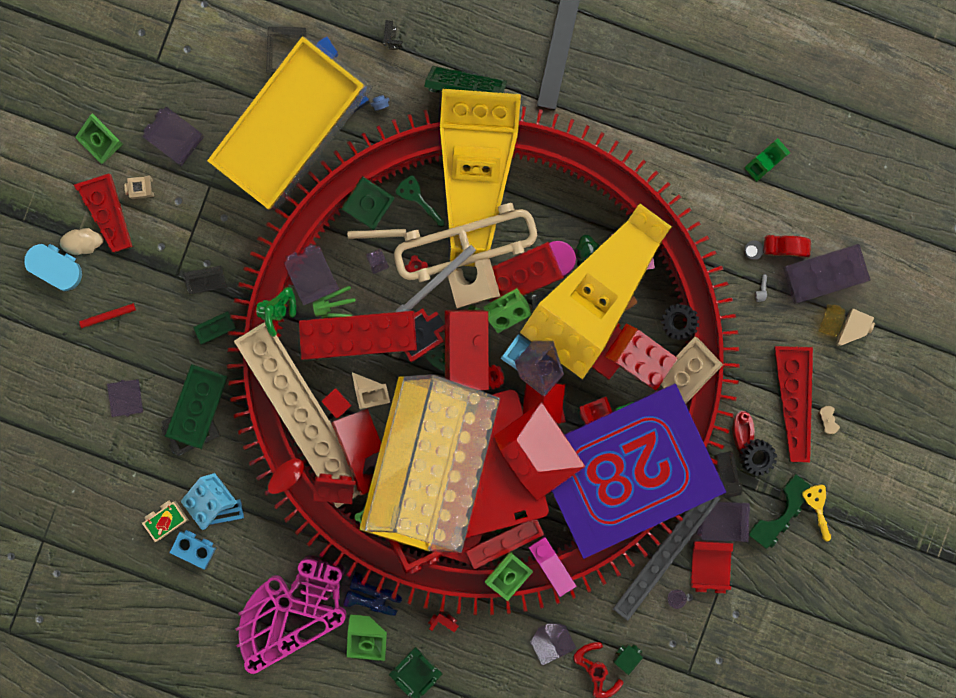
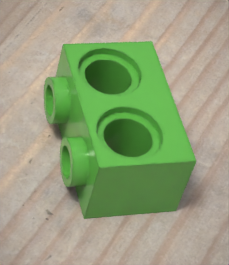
[483,288,532,333]

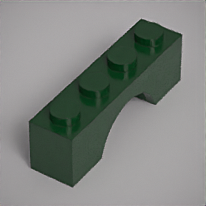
[747,474,812,549]

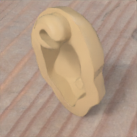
[60,228,104,255]

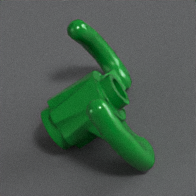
[256,287,296,337]

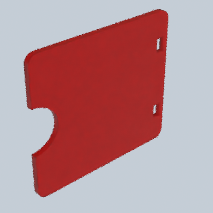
[435,390,549,545]

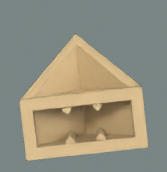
[352,372,390,410]

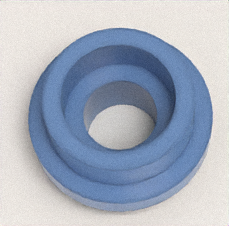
[370,95,389,110]

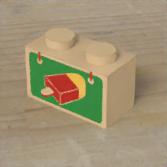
[142,500,189,542]

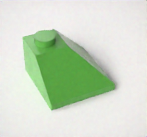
[347,615,387,661]

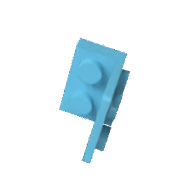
[181,473,237,530]

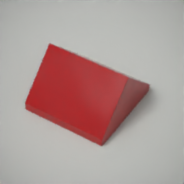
[523,380,565,424]

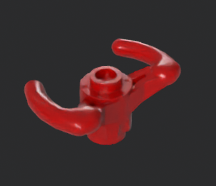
[573,642,624,698]

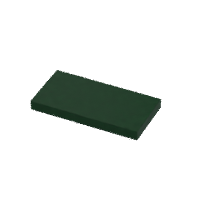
[165,364,228,449]

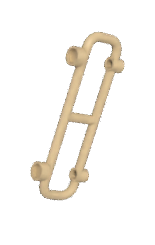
[394,203,537,283]

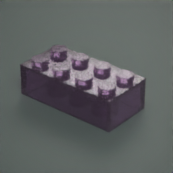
[783,244,871,304]

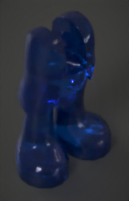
[343,572,402,616]

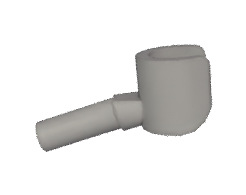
[755,275,767,302]

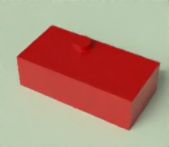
[445,310,489,391]

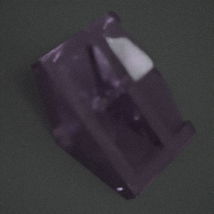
[531,623,576,665]

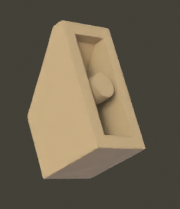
[836,309,875,346]

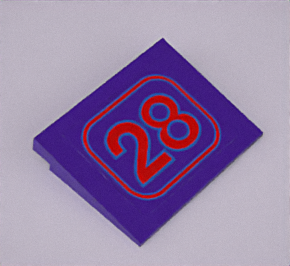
[552,383,726,559]

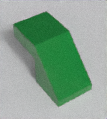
[744,138,790,182]

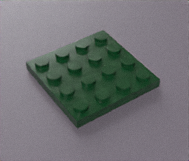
[424,66,507,93]

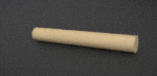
[348,229,406,239]

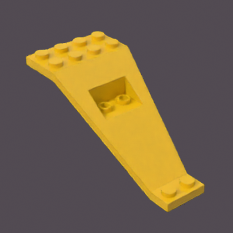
[440,89,521,267]
[520,204,671,379]

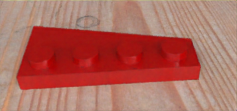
[74,173,132,252]

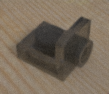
[383,20,403,50]

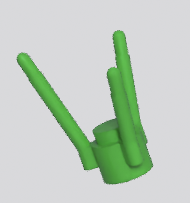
[313,286,356,319]

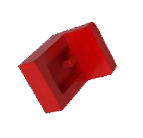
[580,397,612,424]
[428,612,459,633]

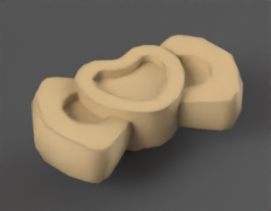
[819,406,840,434]

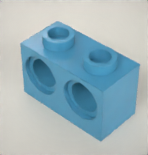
[170,530,216,570]

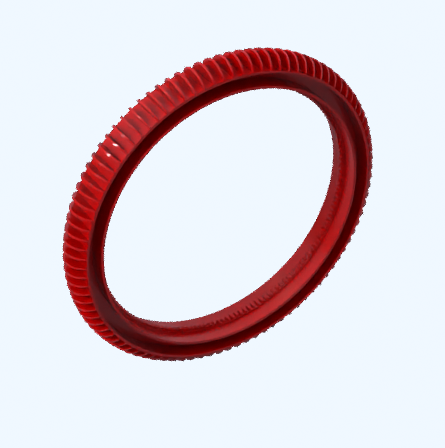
[227,106,740,615]

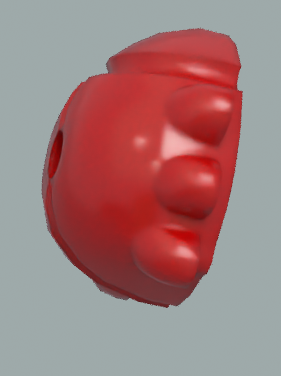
[488,365,504,389]

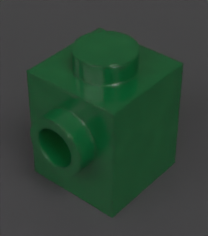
[613,644,643,675]

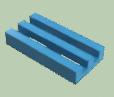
[209,499,244,525]

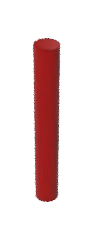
[79,303,136,328]

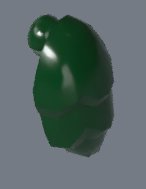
[575,235,600,267]

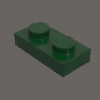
[193,311,237,345]

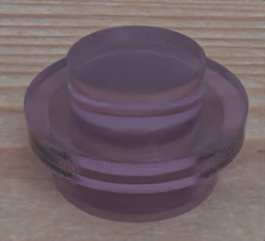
[667,589,687,609]

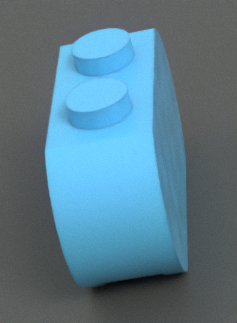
[25,244,82,291]

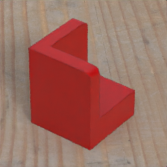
[321,388,352,418]

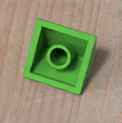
[75,114,123,164]
[485,552,533,601]

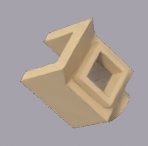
[124,175,154,199]

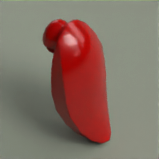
[732,411,755,454]
[268,458,304,494]

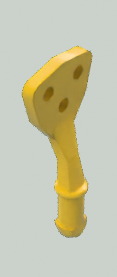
[802,484,831,542]

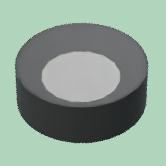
[744,240,764,260]

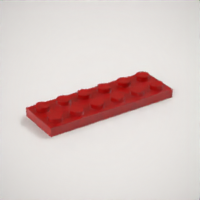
[299,311,417,360]

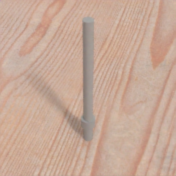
[396,245,476,312]

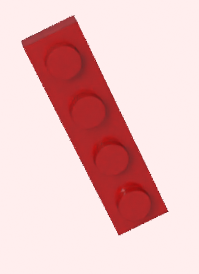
[465,520,544,569]

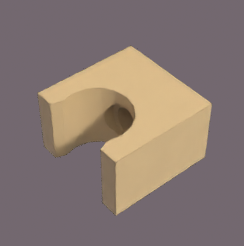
[448,259,500,308]

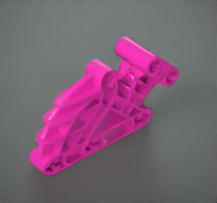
[235,555,347,674]

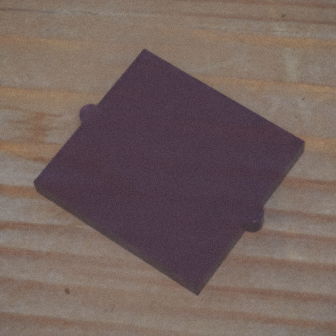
[107,379,143,417]

